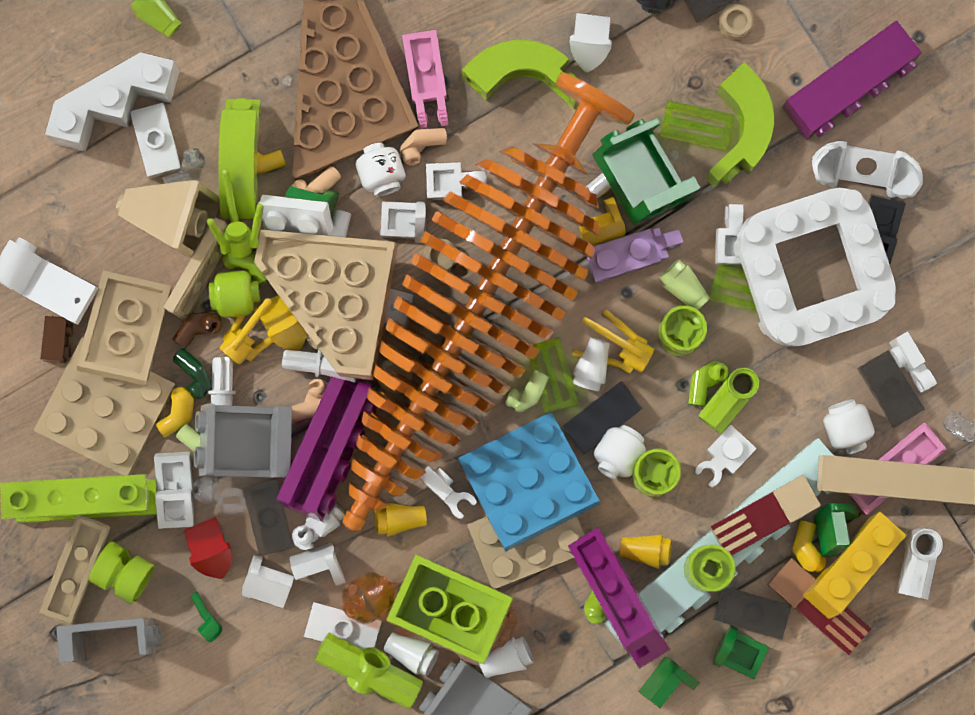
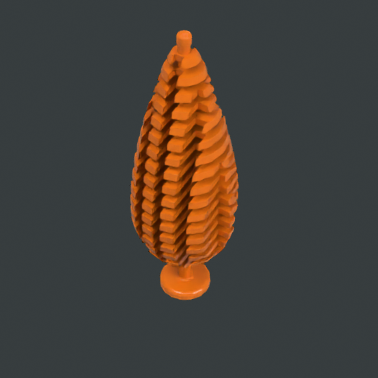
[343,72,635,531]

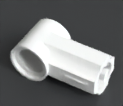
[896,528,943,600]

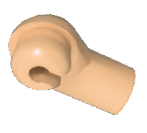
[291,166,341,195]

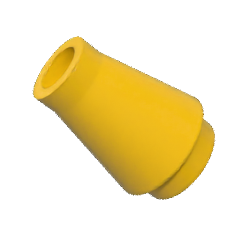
[374,503,427,537]
[620,534,672,569]

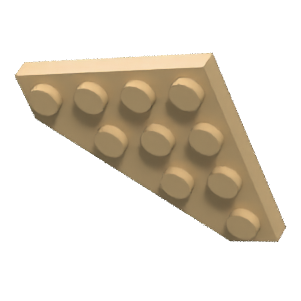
[254,230,398,380]

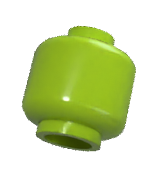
[209,270,261,318]

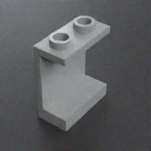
[56,618,162,663]
[419,659,532,715]

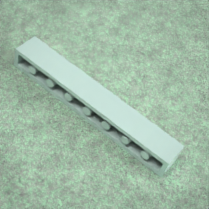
[604,438,834,646]

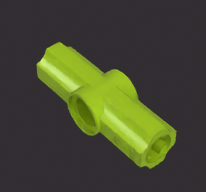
[313,633,423,709]

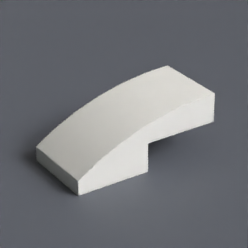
[154,451,194,529]

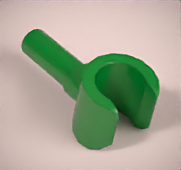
[191,592,222,642]

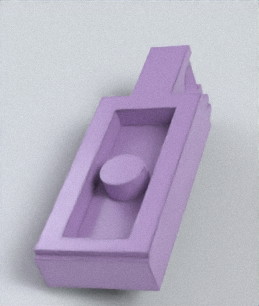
[586,228,683,284]

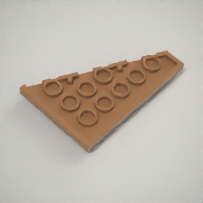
[292,0,419,181]

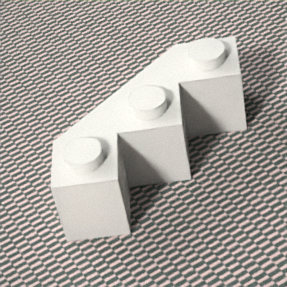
[45,52,179,152]

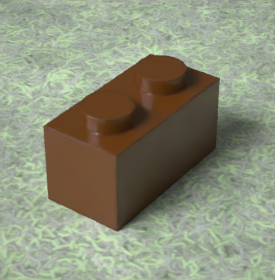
[40,316,73,363]

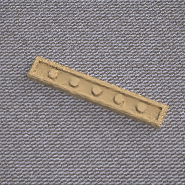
[817,455,975,505]

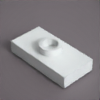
[130,103,182,179]
[304,602,382,650]

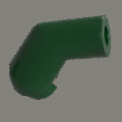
[173,348,212,399]

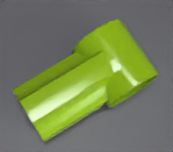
[697,368,759,435]

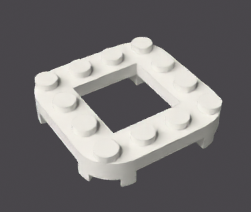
[734,188,896,347]

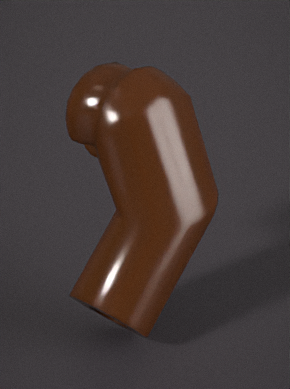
[172,312,222,349]

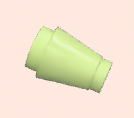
[659,259,710,310]

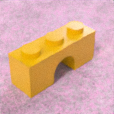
[802,511,906,619]

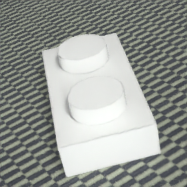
[258,195,333,236]

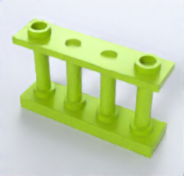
[0,474,157,523]

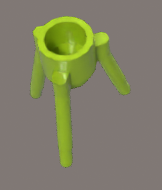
[207,169,264,258]

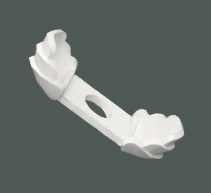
[812,141,923,199]

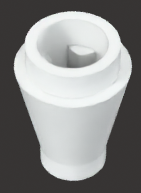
[572,337,610,391]
[384,632,439,676]
[479,636,534,678]

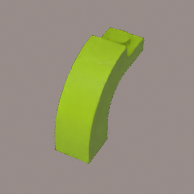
[462,40,579,110]
[705,62,774,188]
[218,98,261,219]

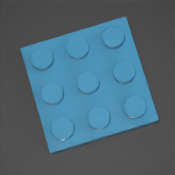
[458,412,600,552]

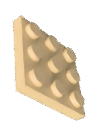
[33,338,177,475]

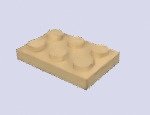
[76,270,171,386]
[467,516,584,590]

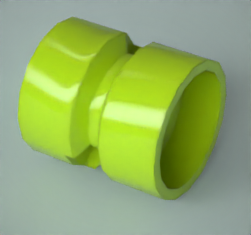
[658,306,707,356]
[631,449,681,497]
[88,541,155,605]
[684,544,736,592]

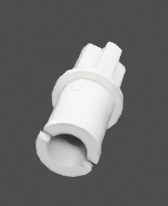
[282,349,324,377]
[208,357,236,406]

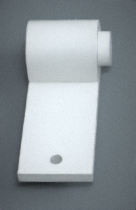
[0,237,99,325]

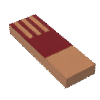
[767,558,872,655]

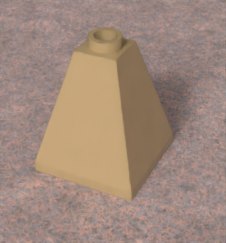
[116,180,220,259]

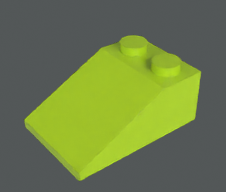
[386,554,514,664]

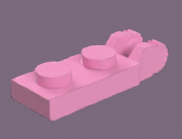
[402,30,449,129]

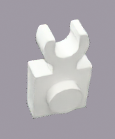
[889,332,937,393]
[694,425,757,488]

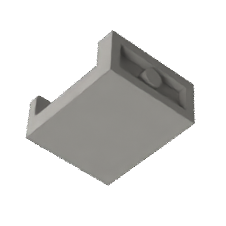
[194,404,292,478]

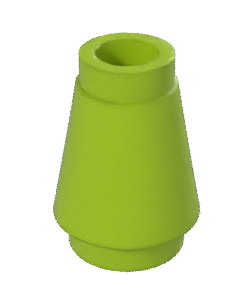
[130,0,182,38]

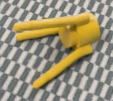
[219,298,274,365]
[572,310,654,374]

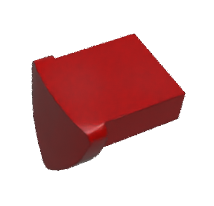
[183,517,232,579]

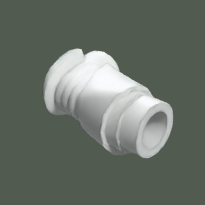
[292,503,346,550]

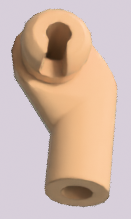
[400,128,447,166]
[290,379,327,424]

